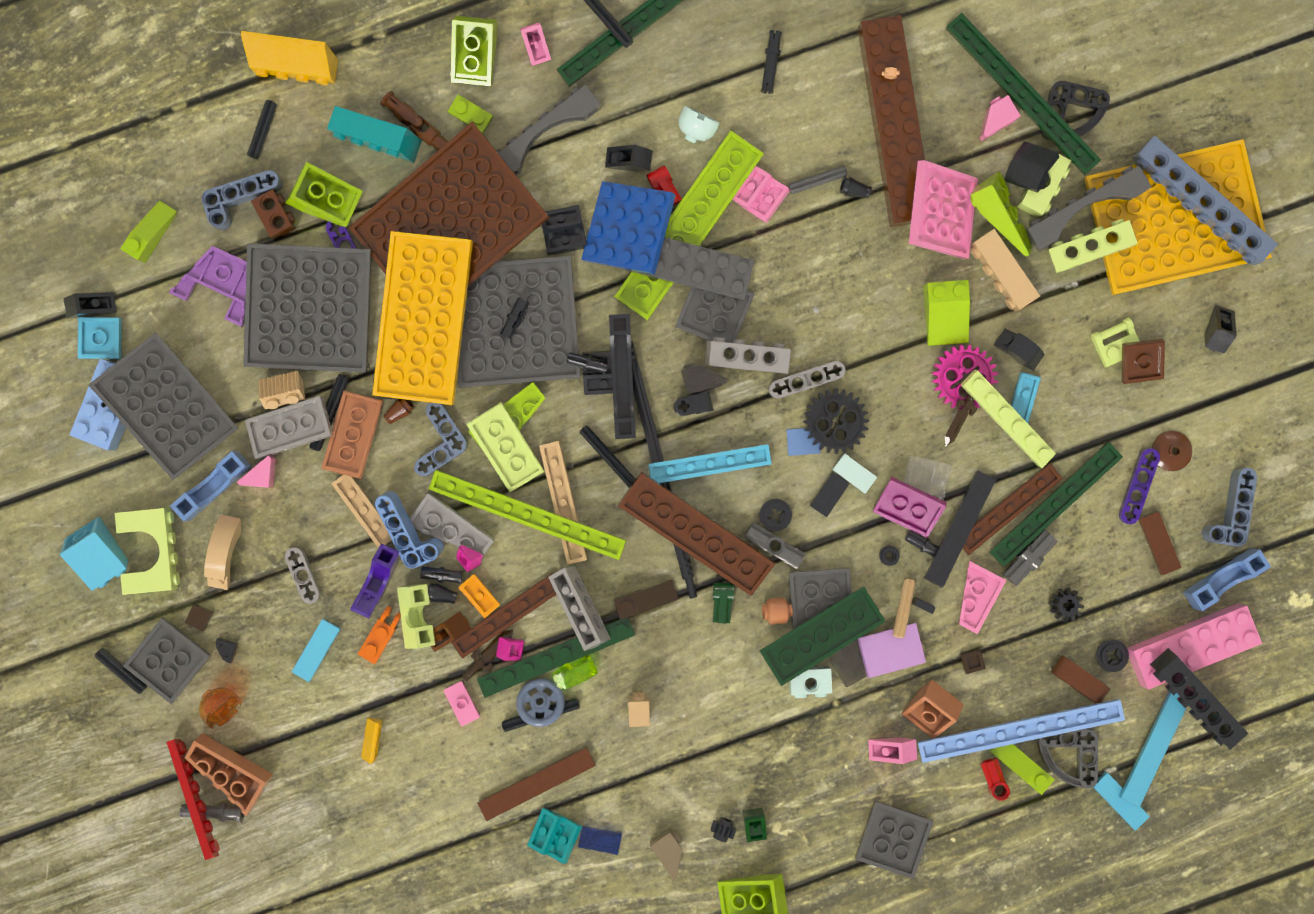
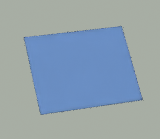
[786,427,821,456]

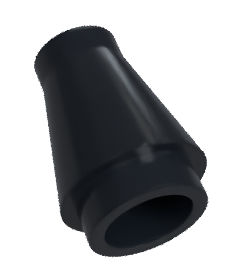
[840,177,872,198]
[428,583,457,604]

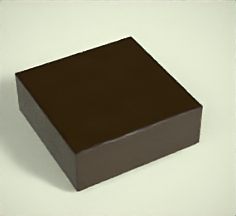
[184,604,214,631]
[959,648,986,674]

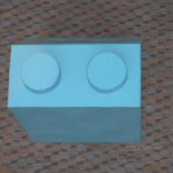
[59,517,128,591]

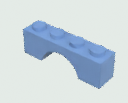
[170,451,252,521]
[1183,548,1271,611]

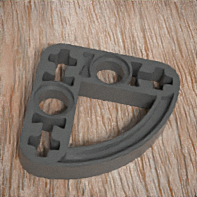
[1037,728,1098,788]

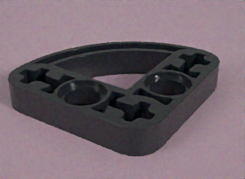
[1041,81,1110,141]

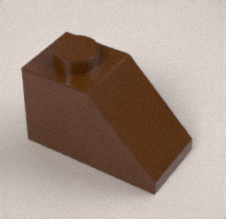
[431,611,471,652]

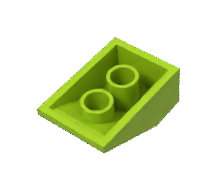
[451,16,497,86]
[285,162,363,227]
[923,280,970,346]
[717,874,788,914]

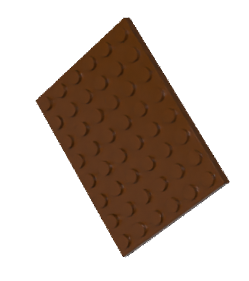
[349,122,550,287]

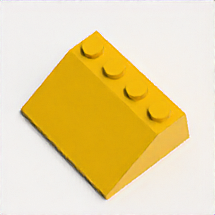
[241,31,338,85]

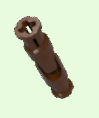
[380,91,449,151]

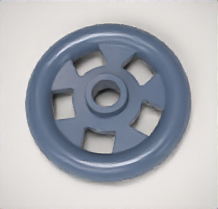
[516,678,565,727]

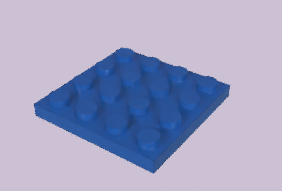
[582,181,676,275]

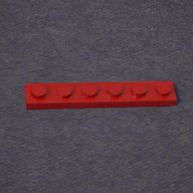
[166,739,220,861]

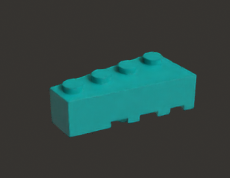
[327,106,422,163]

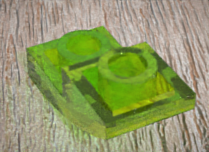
[551,655,598,691]

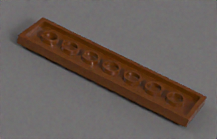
[618,471,775,596]

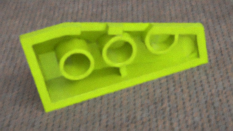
[970,171,1033,256]

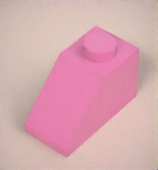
[979,96,1020,141]
[868,737,917,764]

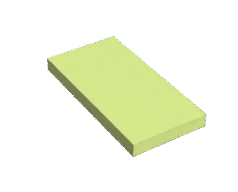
[466,402,544,492]

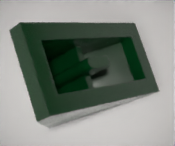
[742,808,767,843]

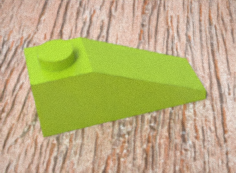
[120,201,178,263]
[989,744,1055,795]

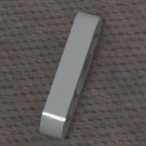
[285,547,321,604]

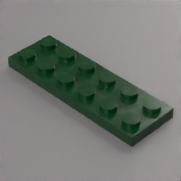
[759,586,886,686]

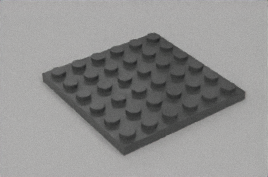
[243,244,372,372]
[458,256,581,388]

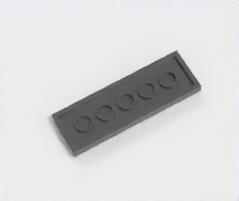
[626,237,755,301]

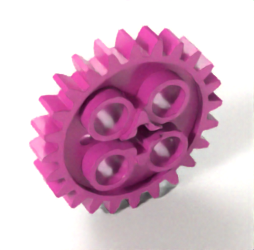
[931,345,998,410]

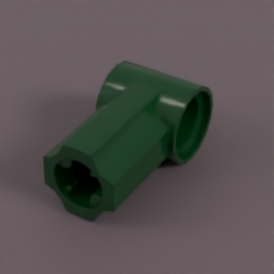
[713,582,735,624]

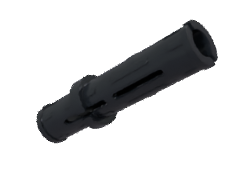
[760,30,782,94]

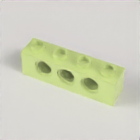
[1048,219,1138,274]

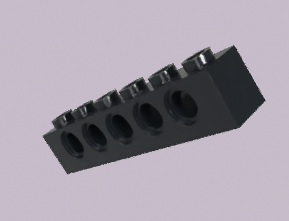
[1150,648,1249,750]

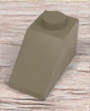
[650,828,683,880]

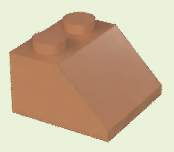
[902,680,964,738]

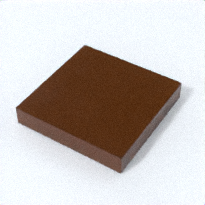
[1122,339,1165,384]

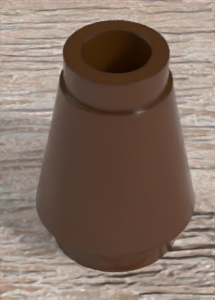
[383,399,415,424]

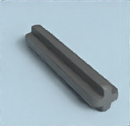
[789,165,847,194]

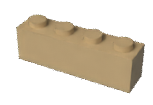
[970,229,1040,312]

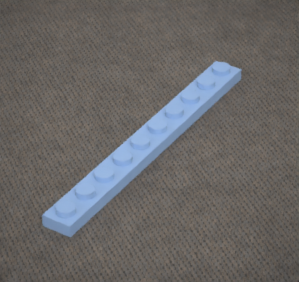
[917,699,1125,763]

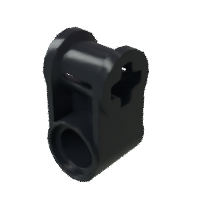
[673,391,714,416]

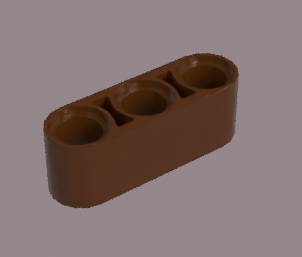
[1050,655,1111,704]

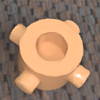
[882,67,900,79]

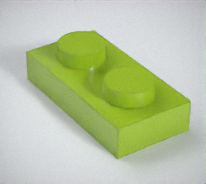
[447,95,493,134]

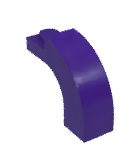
[351,543,400,619]

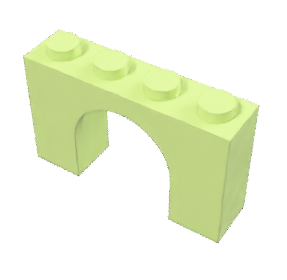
[115,508,180,595]

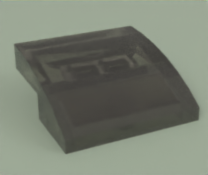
[828,634,867,687]

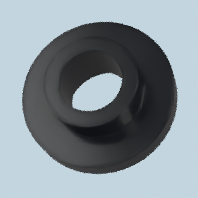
[879,545,900,566]

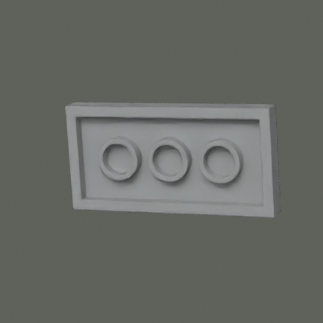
[245,396,333,460]

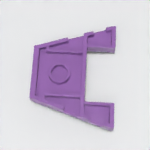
[169,246,247,327]

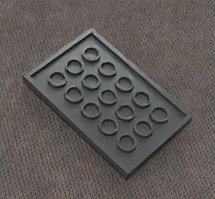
[88,332,239,480]

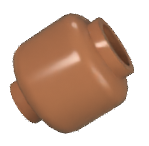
[762,597,793,625]

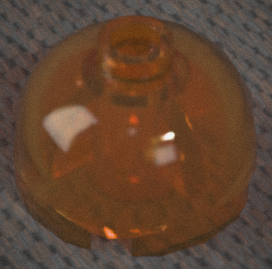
[198,687,242,729]

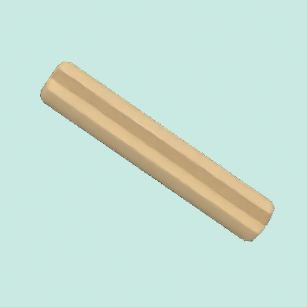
[893,579,916,638]

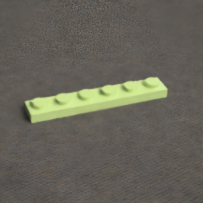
[960,370,1056,468]

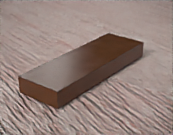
[1138,511,1181,575]

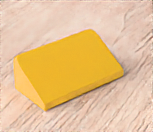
[361,718,382,764]

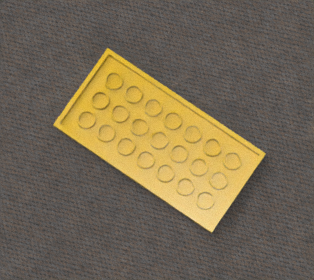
[372,231,473,405]

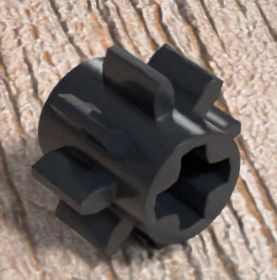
[710,817,736,842]

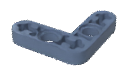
[414,403,468,476]

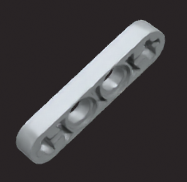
[769,361,845,399]

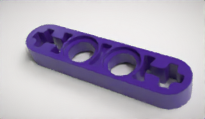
[1119,448,1160,524]

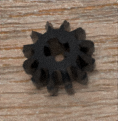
[1048,587,1084,622]

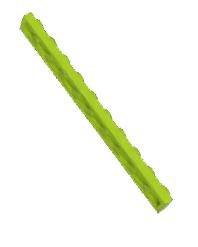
[429,470,627,560]

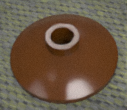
[1152,431,1192,471]

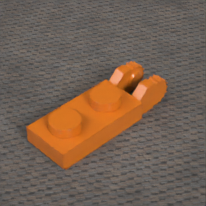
[358,606,401,665]

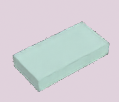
[832,453,877,494]

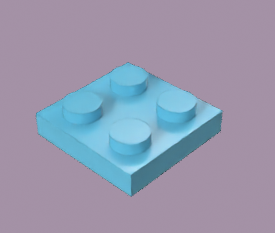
[78,317,122,359]

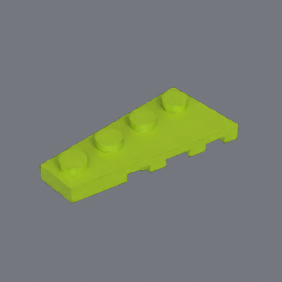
[468,382,545,449]

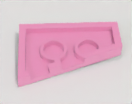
[959,561,1006,634]

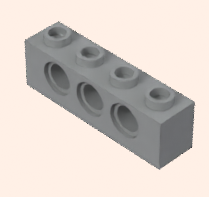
[704,337,791,374]
[548,566,611,651]

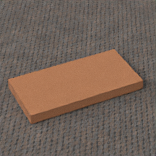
[321,391,384,479]

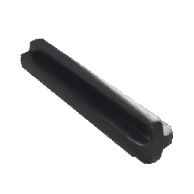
[247,100,277,159]
[95,648,147,694]

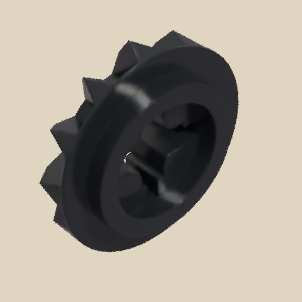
[759,499,792,531]
[1096,639,1129,672]

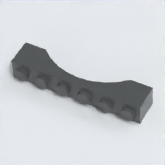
[496,85,601,175]
[1026,166,1151,252]

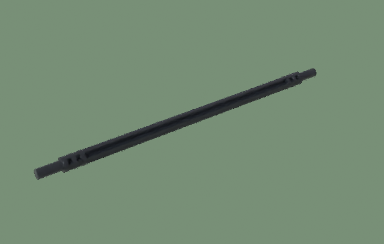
[631,341,697,599]

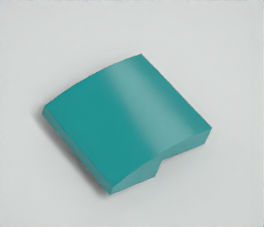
[527,808,582,864]

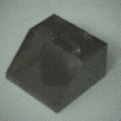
[680,363,728,396]

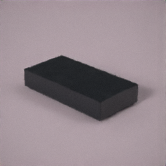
[810,472,849,517]

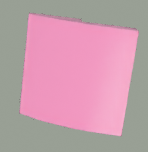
[733,166,790,224]

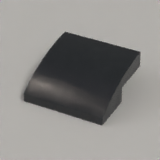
[1004,141,1060,193]
[542,205,587,256]
[582,351,613,395]

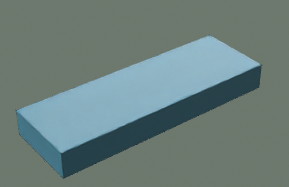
[1003,372,1041,431]
[292,618,341,682]
[1093,771,1150,831]

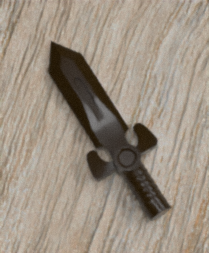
[945,394,977,447]
[462,630,513,681]

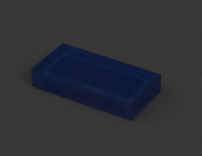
[578,826,622,855]

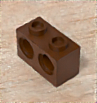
[251,189,296,240]

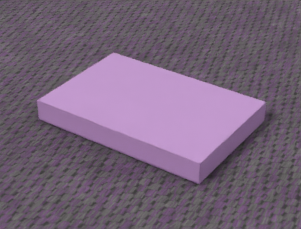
[858,623,926,678]

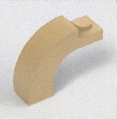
[204,515,241,590]

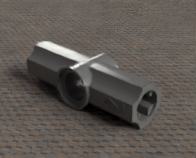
[744,522,805,569]
[1003,530,1058,586]

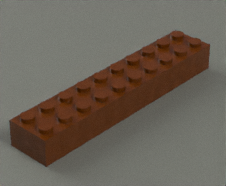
[857,15,925,227]

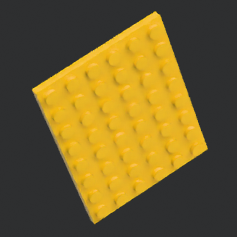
[1084,139,1272,295]

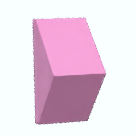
[520,22,551,66]
[237,456,276,488]

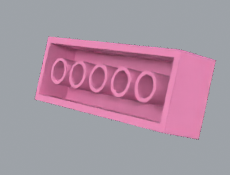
[1127,603,1262,689]

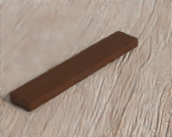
[962,463,1063,555]
[451,573,557,659]
[477,747,596,822]

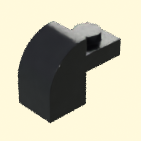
[994,328,1045,371]

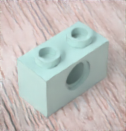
[789,666,832,698]

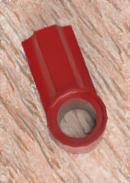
[646,165,682,206]
[980,758,1010,801]

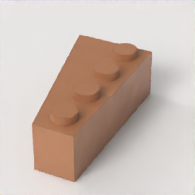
[185,734,273,816]

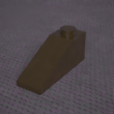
[614,580,678,620]

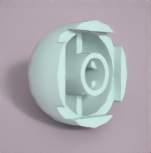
[678,106,720,143]

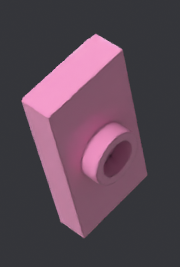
[443,681,480,727]

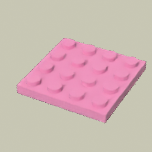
[909,160,978,259]

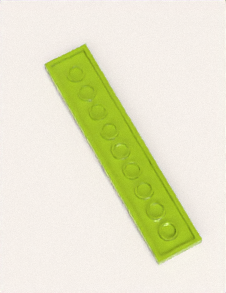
[614,131,764,321]

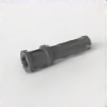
[180,803,245,823]

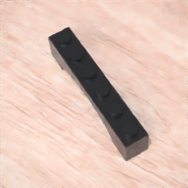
[609,314,636,439]

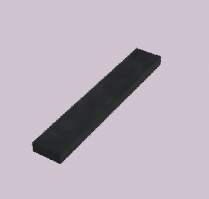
[924,470,996,588]

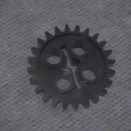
[802,388,869,454]

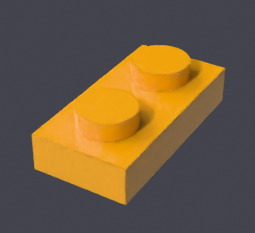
[458,574,501,618]

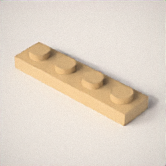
[331,475,392,548]

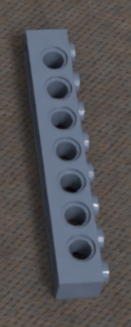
[1132,136,1278,265]

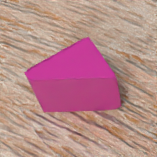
[456,545,483,572]
[496,637,524,661]

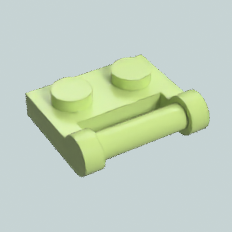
[1091,317,1139,367]

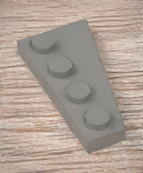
[410,492,495,556]

